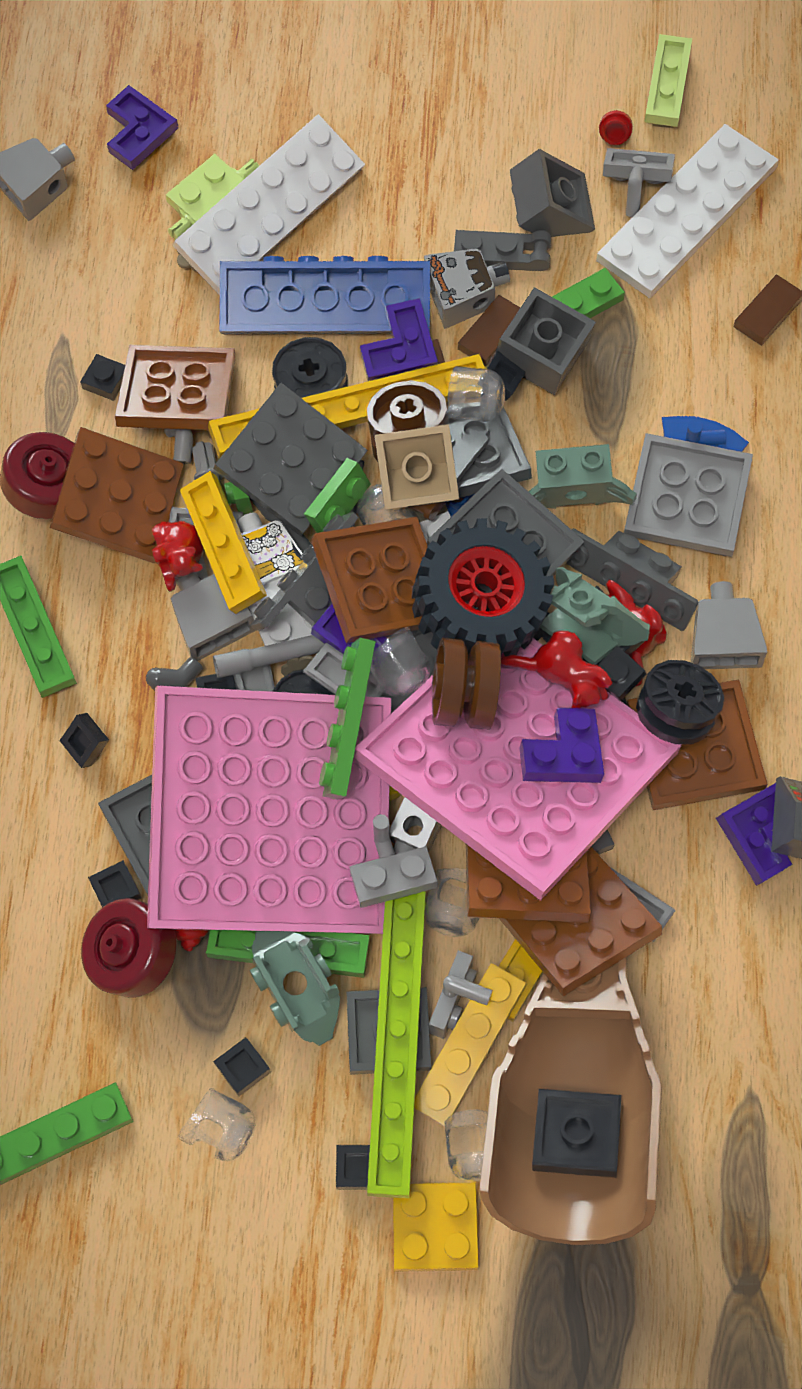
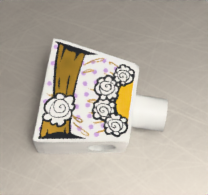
[238,513,303,585]

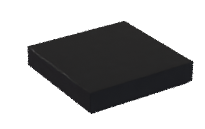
[532,1089,622,1178]

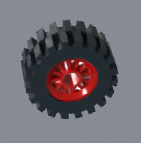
[412,518,554,658]

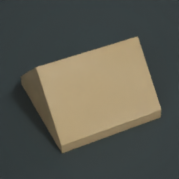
[375,424,459,510]

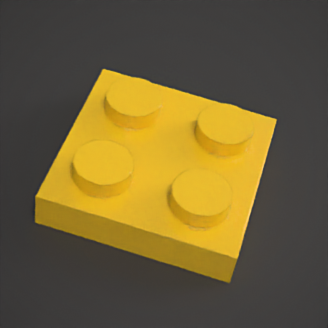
[393,1182,478,1272]

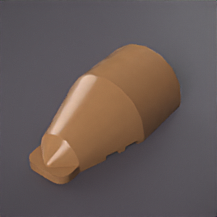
[479,957,662,1245]

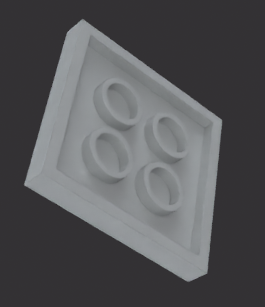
[624,433,753,557]

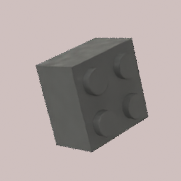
[496,287,596,395]

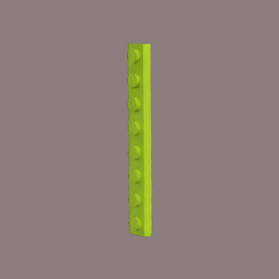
[367,891,426,1198]

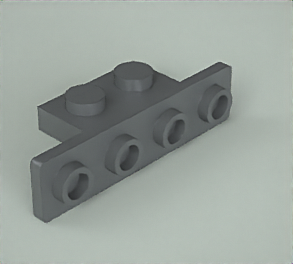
[250,512,359,631]
[566,528,698,631]

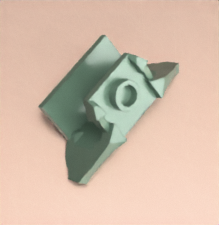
[528,444,637,509]
[540,567,650,665]
[249,931,340,1046]

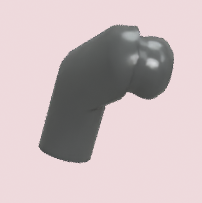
[146,656,203,691]

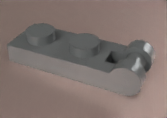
[454,230,552,271]

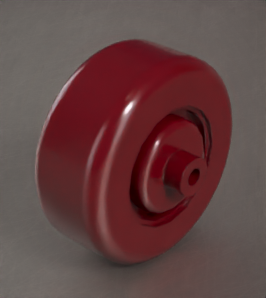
[0,432,74,519]
[81,898,176,998]

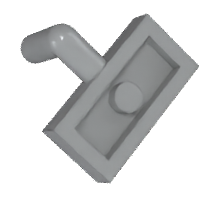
[603,148,675,217]
[349,814,437,908]
[429,950,493,1039]

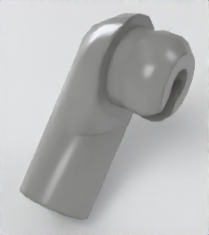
[164,429,193,464]

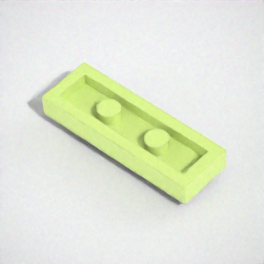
[645,34,692,127]

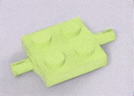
[166,154,259,240]

